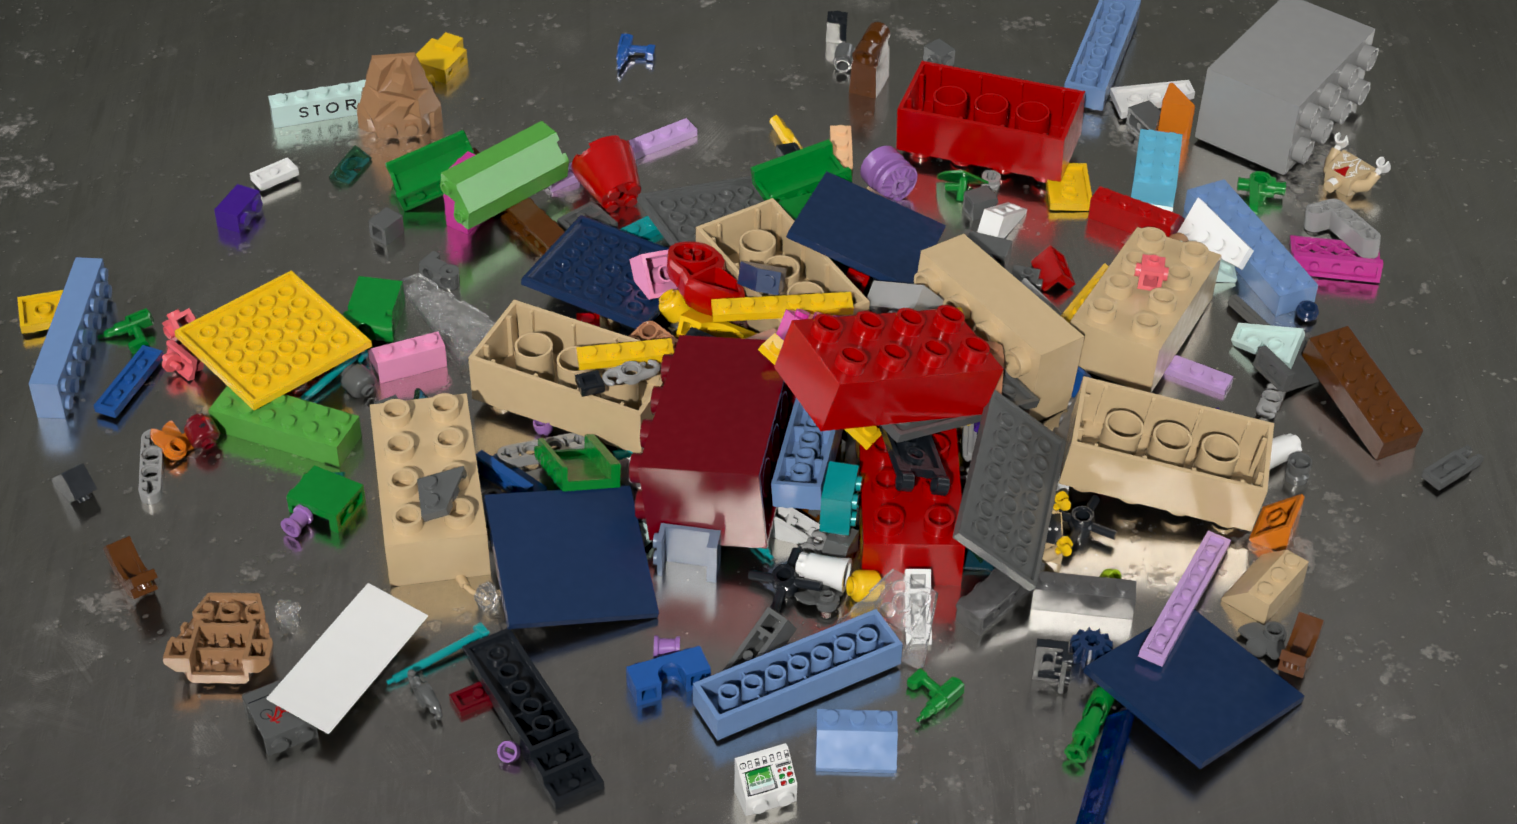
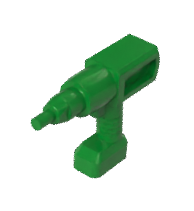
[97,308,154,354]
[907,668,965,723]

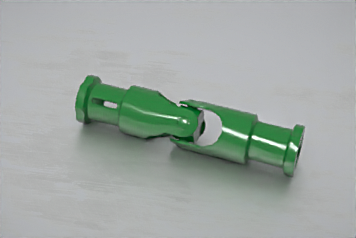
[1064,685,1115,763]

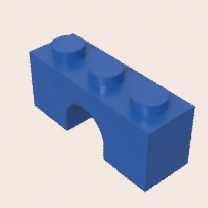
[626,646,711,706]

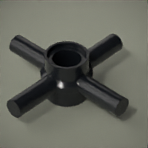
[1059,495,1118,549]
[748,547,823,613]

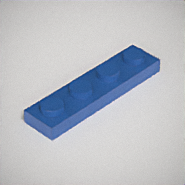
[94,345,164,418]

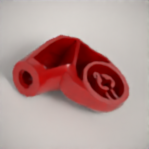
[667,242,745,316]

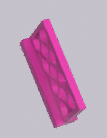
[1289,235,1383,283]

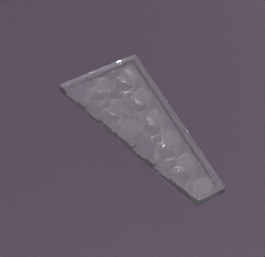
[398,273,495,367]

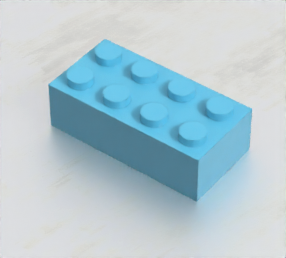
[1131,129,1183,207]

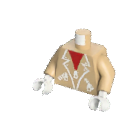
[1323,132,1391,196]

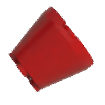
[571,135,641,213]

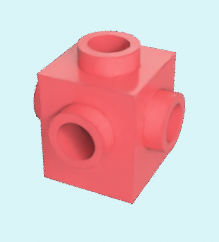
[1134,254,1169,291]
[162,308,197,342]

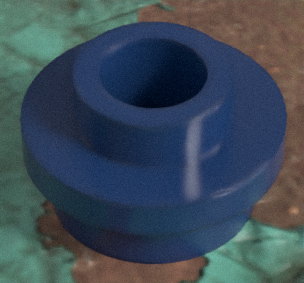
[1296,300,1319,321]

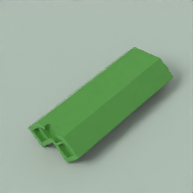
[440,121,569,230]

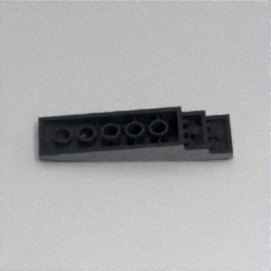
[462,628,605,809]

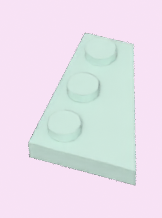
[1231,323,1305,369]

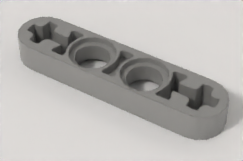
[138,429,164,505]
[497,433,585,469]

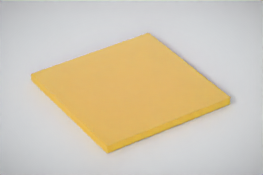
[174,270,372,410]

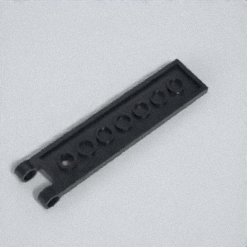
[878,425,950,496]

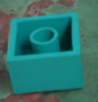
[819,461,863,536]

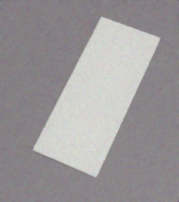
[266,583,428,734]

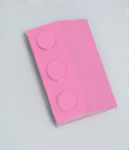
[629,249,679,300]
[367,332,447,384]

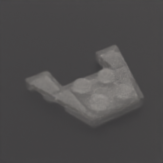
[835,569,938,670]

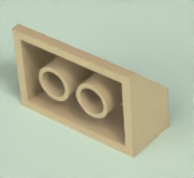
[1221,550,1309,625]

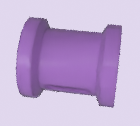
[281,505,313,537]
[653,635,680,659]

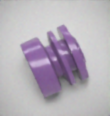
[860,146,918,202]

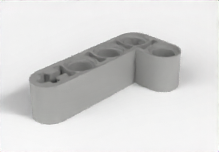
[1304,198,1381,259]

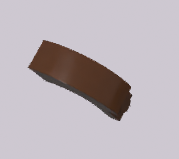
[103,536,158,599]
[1277,612,1325,678]

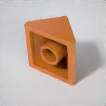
[1158,83,1195,140]
[1249,494,1305,551]

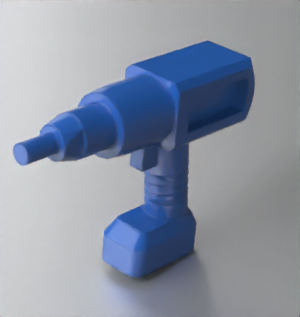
[616,34,656,69]

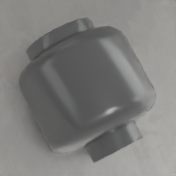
[341,364,376,398]

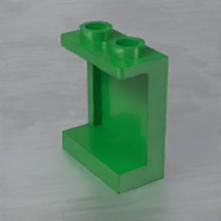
[286,465,366,533]

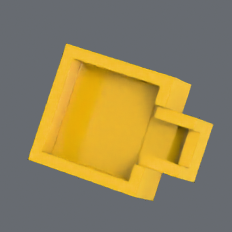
[416,32,468,84]

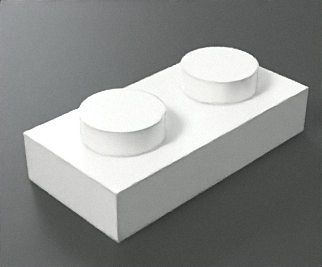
[250,157,299,191]

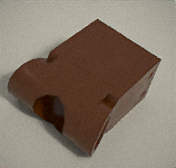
[849,22,890,99]

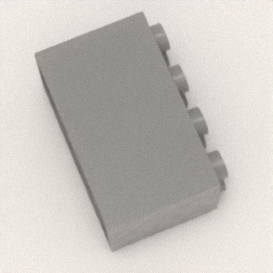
[1195,0,1379,175]

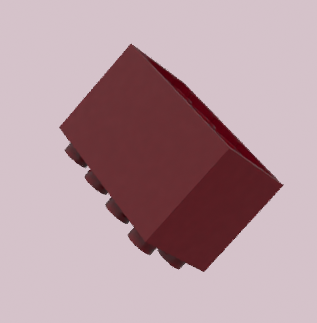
[629,335,796,549]

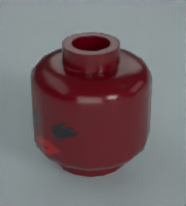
[184,413,220,450]

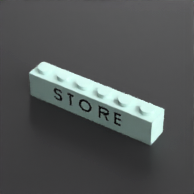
[268,80,366,128]

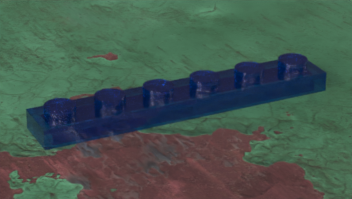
[1076,709,1134,824]

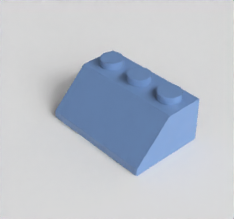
[816,709,898,773]

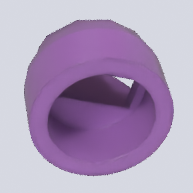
[533,420,553,435]
[497,740,521,763]

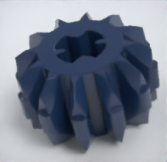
[1069,627,1113,670]

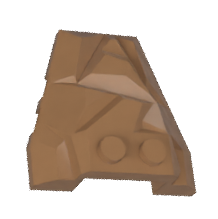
[357,52,442,138]
[163,593,273,684]

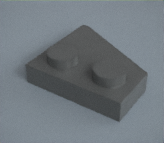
[417,466,467,522]

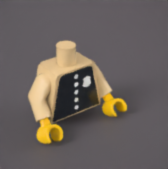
[1042,491,1073,564]

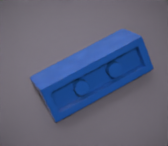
[476,450,547,493]

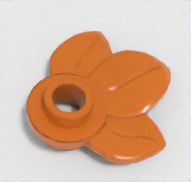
[150,421,194,460]

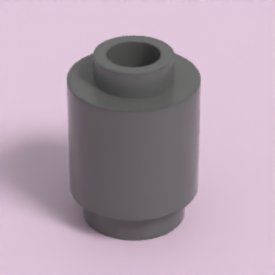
[833,42,855,72]

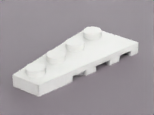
[1109,80,1195,119]
[1177,197,1254,270]

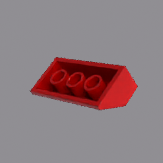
[1088,186,1185,237]

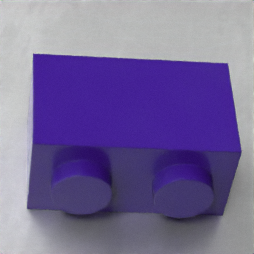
[214,184,263,233]

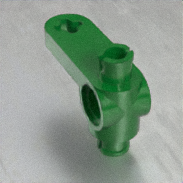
[1237,171,1286,215]

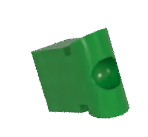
[342,276,406,343]

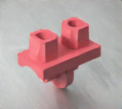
[162,339,204,381]

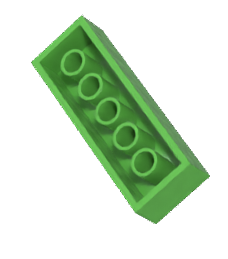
[208,386,362,468]

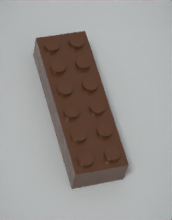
[1302,326,1423,460]

